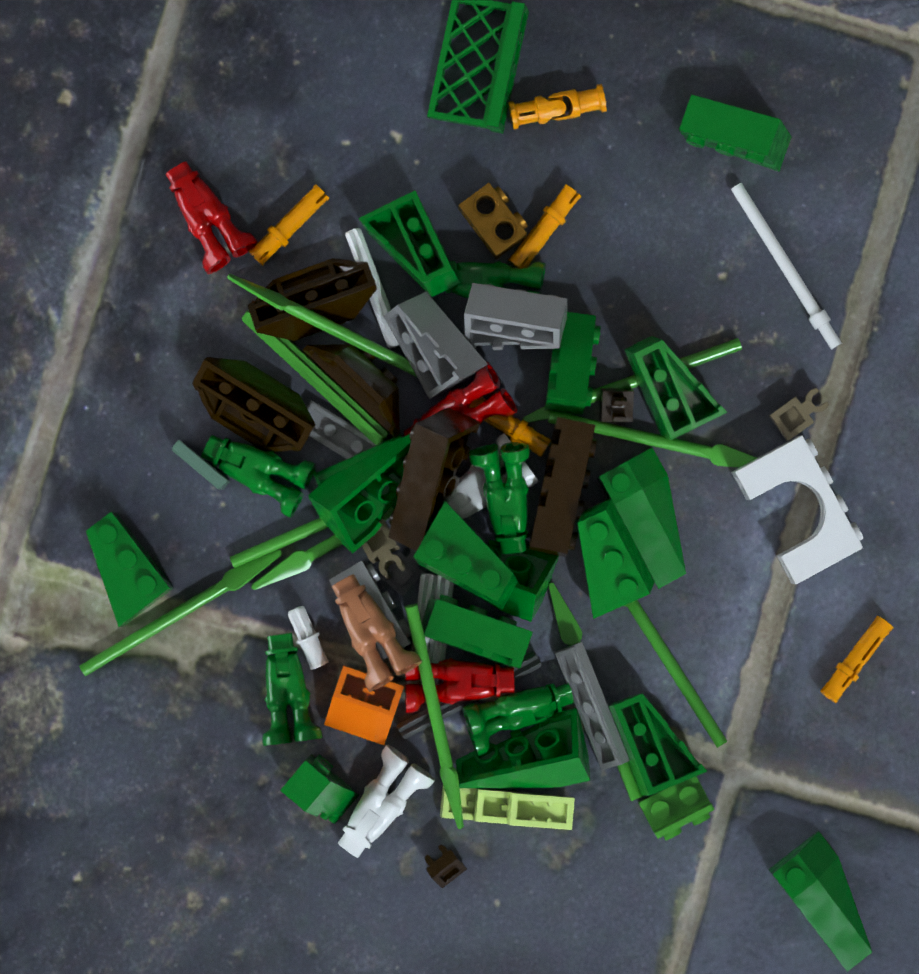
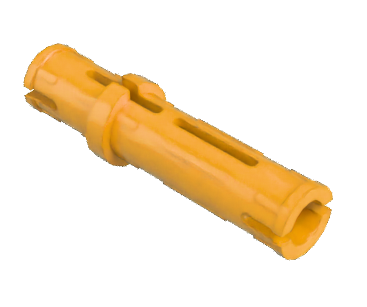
[248,184,329,266]
[508,184,582,268]
[468,396,551,457]
[820,615,894,704]

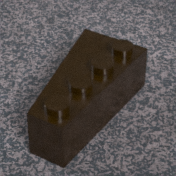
[388,407,481,551]
[529,417,597,557]

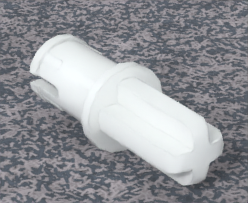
[288,606,329,670]

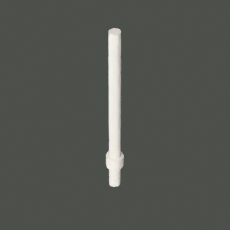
[731,183,842,350]

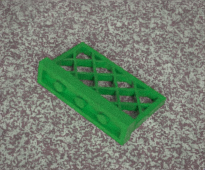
[427,0,529,134]

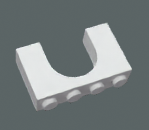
[731,435,863,585]

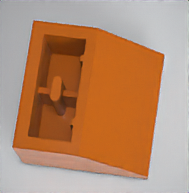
[324,664,405,745]

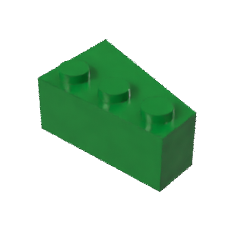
[679,94,792,172]
[358,191,460,297]
[545,312,601,415]
[624,336,728,440]
[578,499,655,619]
[413,501,518,609]
[86,512,174,627]
[421,594,533,669]
[608,693,707,796]
[280,754,359,824]

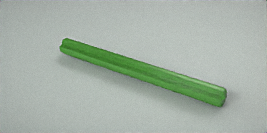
[242,310,389,445]

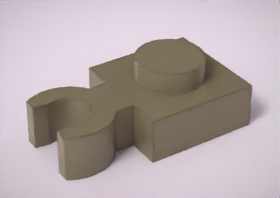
[769,388,829,441]
[362,519,405,579]

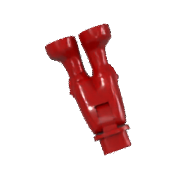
[165,161,258,274]
[404,361,517,436]
[405,658,515,713]

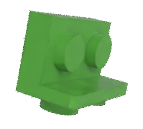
[638,776,715,840]

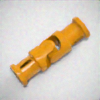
[508,84,607,130]

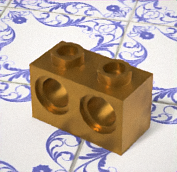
[458,183,528,260]

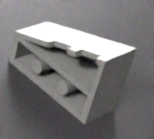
[464,283,567,350]
[383,292,488,399]
[329,561,411,660]

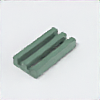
[172,440,230,490]

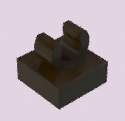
[599,388,634,422]
[425,845,467,888]

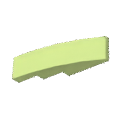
[440,786,575,830]

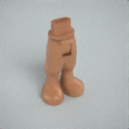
[332,574,422,692]

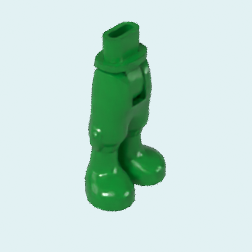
[446,260,546,299]
[201,435,316,518]
[469,442,530,554]
[262,633,323,746]
[462,683,574,756]

